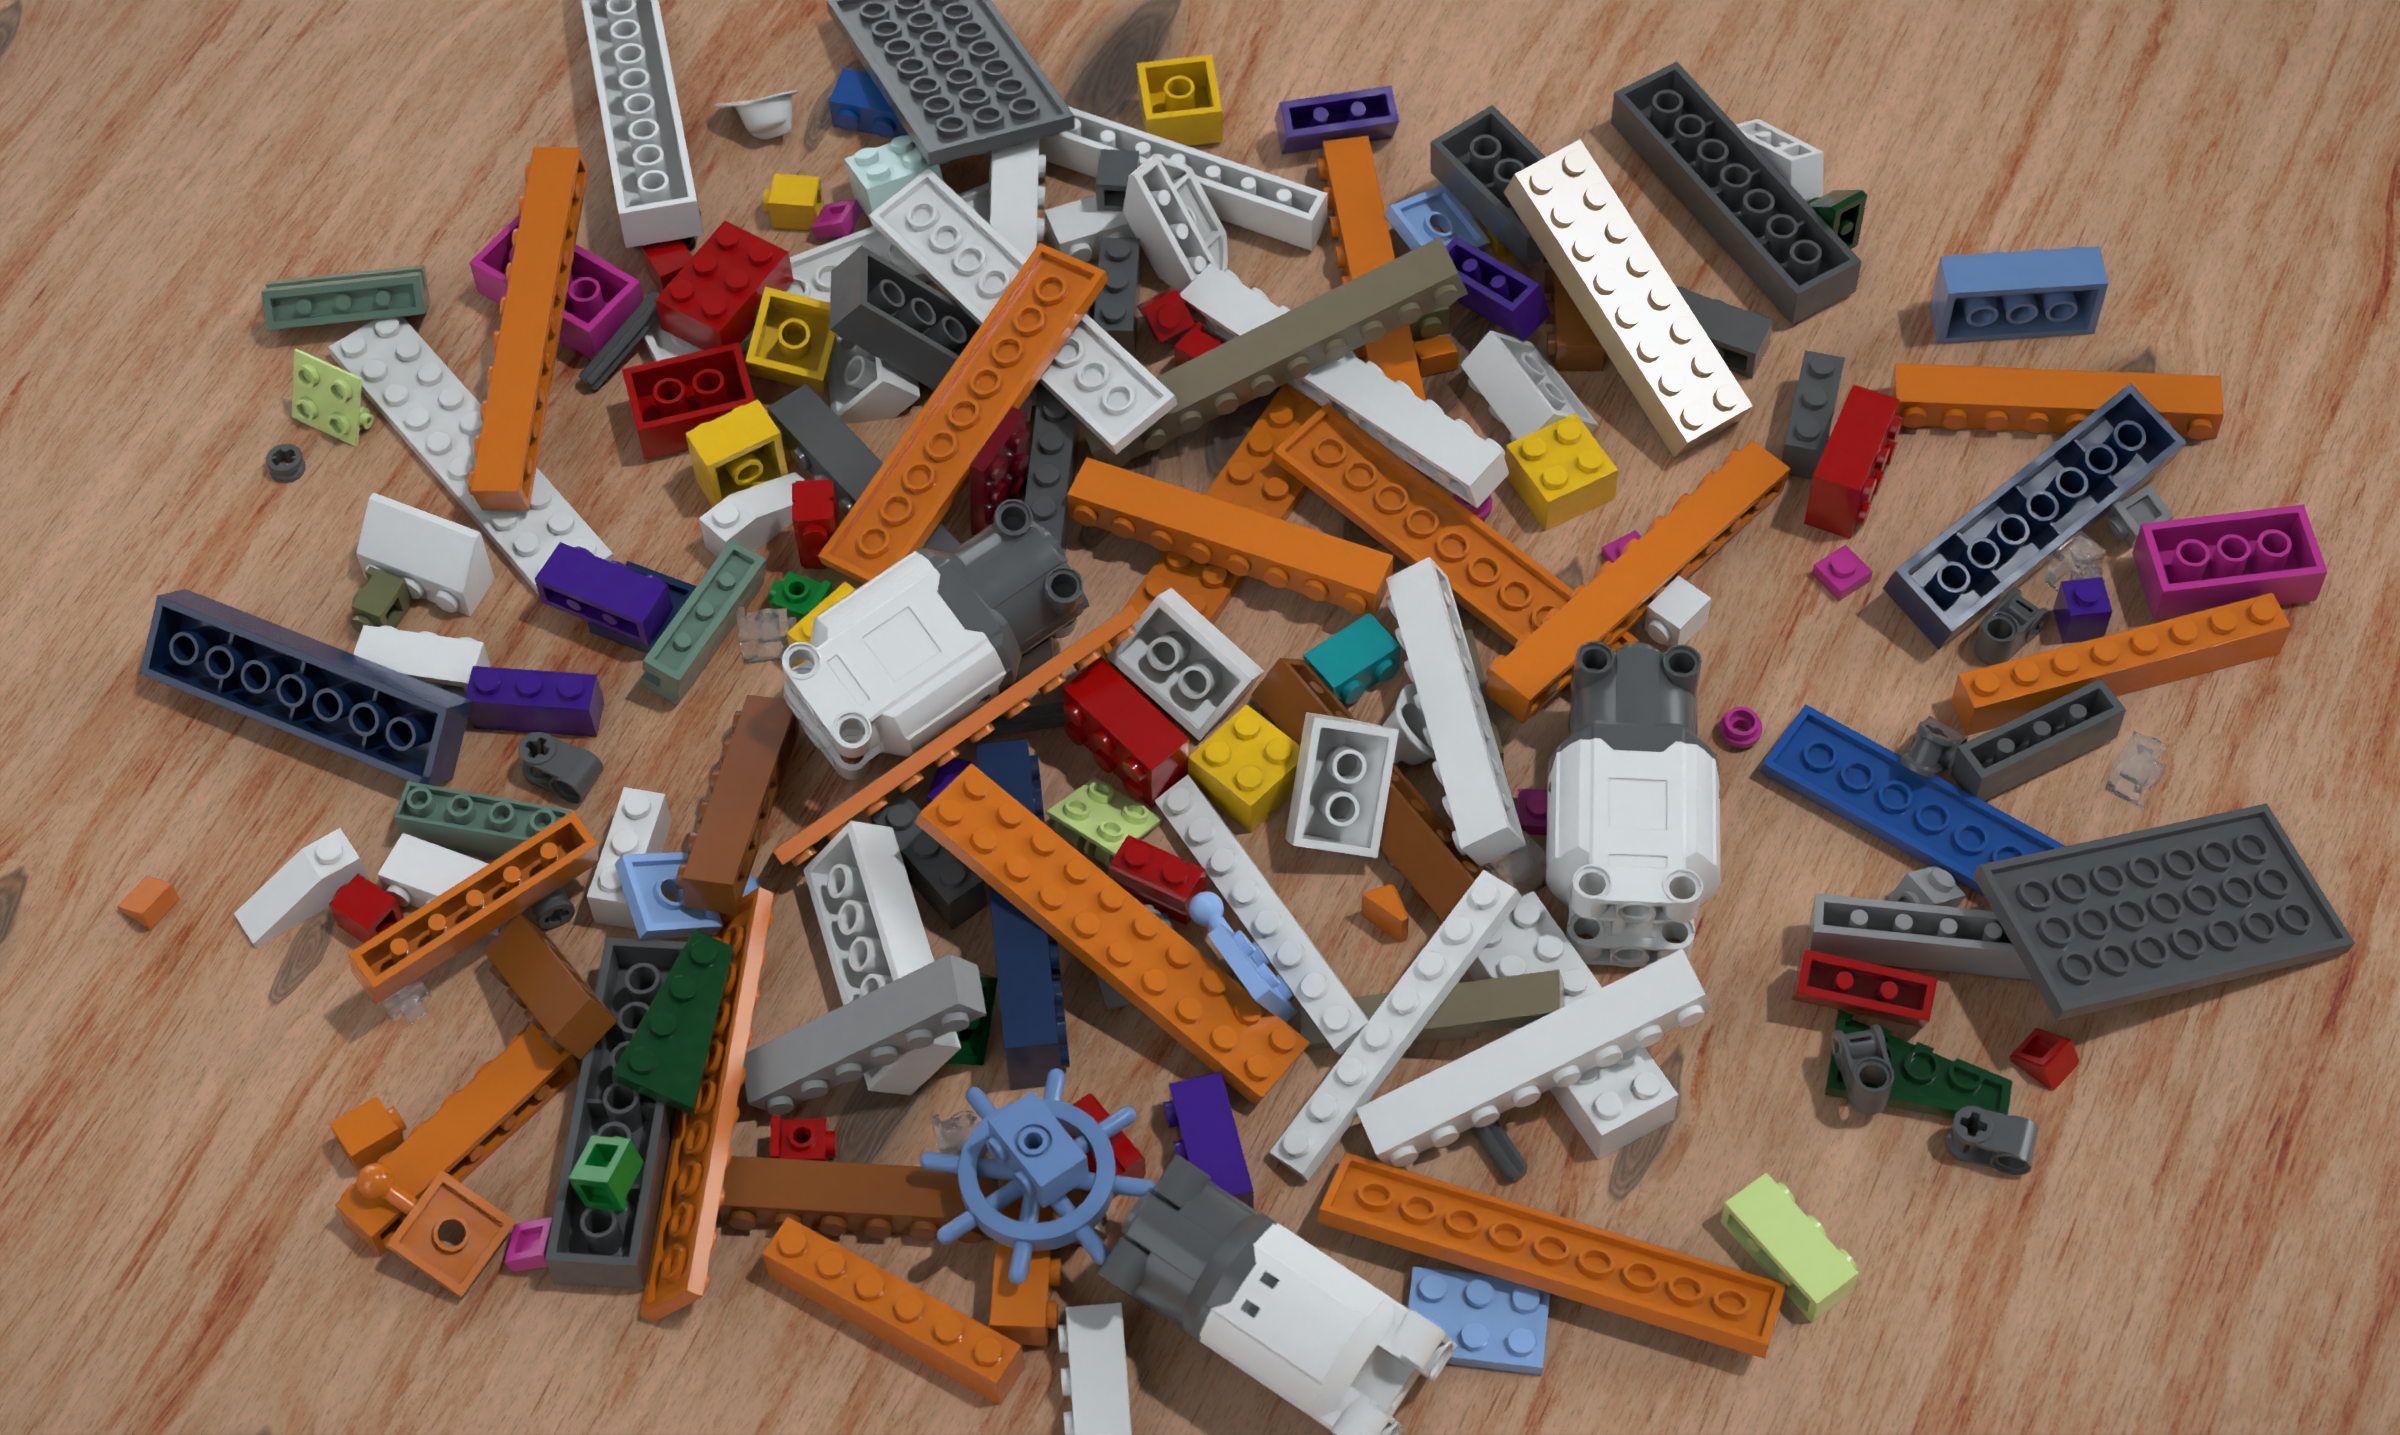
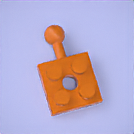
[357,1163,516,1299]

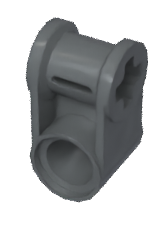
[1974,587,2051,666]
[1900,716,1968,778]
[518,732,604,804]
[1832,1024,1894,1115]
[1945,1106,2038,1175]

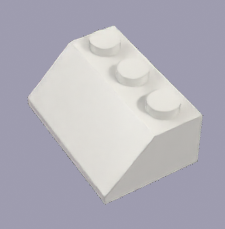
[1460,331,1599,442]
[828,336,920,424]
[356,493,495,617]
[1106,588,1265,741]
[1285,712,1399,858]

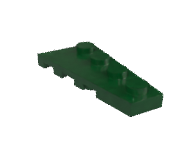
[612,930,734,1116]
[1825,1009,2012,1123]

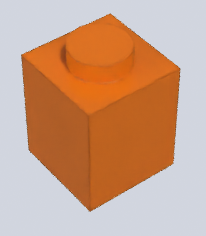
[329,1096,407,1174]

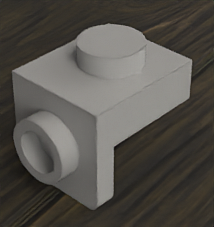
[2107,484,2174,547]
[1887,865,1966,908]

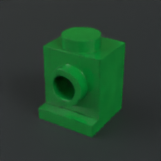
[768,571,834,627]
[568,1135,644,1212]

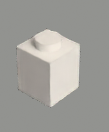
[1644,575,1711,648]

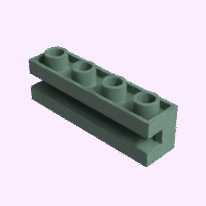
[261,265,430,330]
[641,540,766,705]
[394,781,572,860]

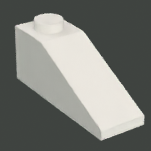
[1736,119,1824,202]
[699,472,805,558]
[234,828,369,948]

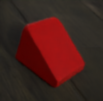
[2009,1028,2079,1090]

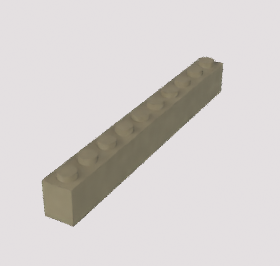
[1078,236,1468,467]

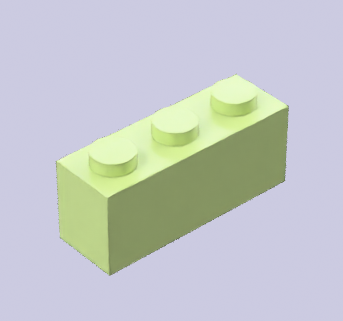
[1720,1172,1859,1323]

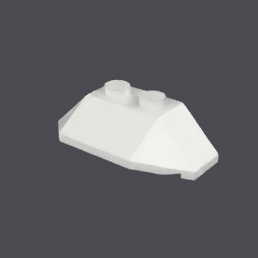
[1122,153,1228,293]

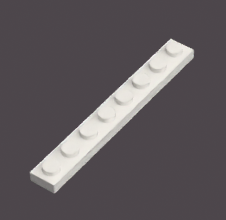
[1154,774,1369,1055]
[1270,870,1522,1181]

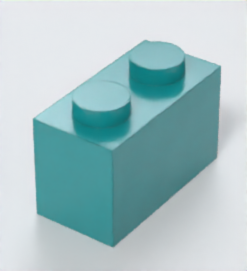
[1303,613,1401,705]

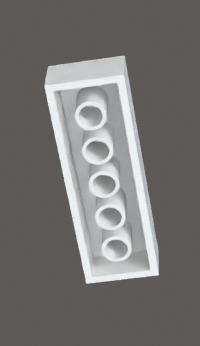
[803,821,961,1095]
[1467,891,1679,1160]

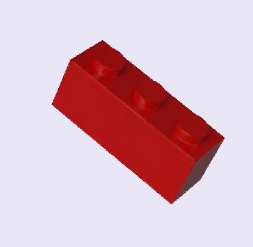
[1791,949,1938,1028]

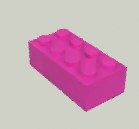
[469,215,644,359]
[2132,505,2327,620]

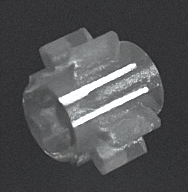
[380,978,432,1024]

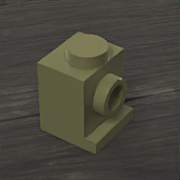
[351,566,413,633]

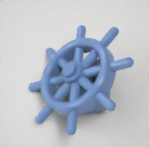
[919,1068,1155,1285]

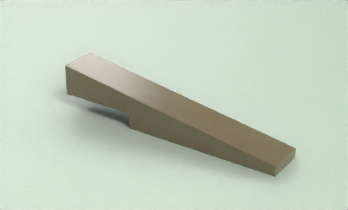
[1301,969,1565,1050]

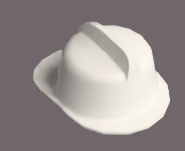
[714,90,799,139]
[1383,683,1436,765]

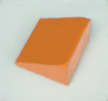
[1413,335,1459,377]
[117,875,179,930]
[1361,883,1409,943]

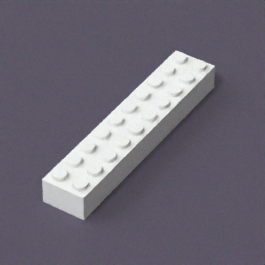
[582,0,703,248]

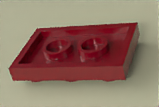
[970,406,1029,536]

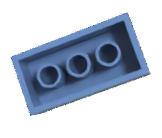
[1929,246,2108,344]

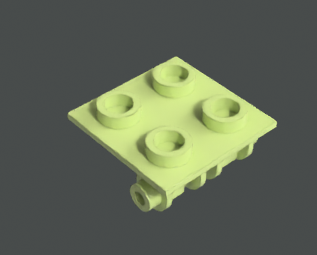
[291,349,374,447]
[1046,777,1163,867]

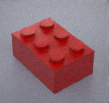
[655,220,794,350]
[622,342,755,460]
[1804,384,1903,539]
[1063,656,1189,809]

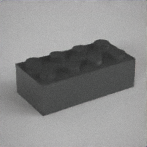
[1430,105,1546,268]
[830,245,980,391]

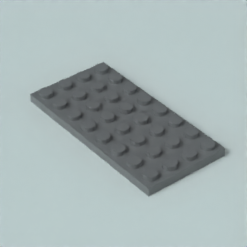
[827,0,1075,166]
[1973,804,2355,1021]

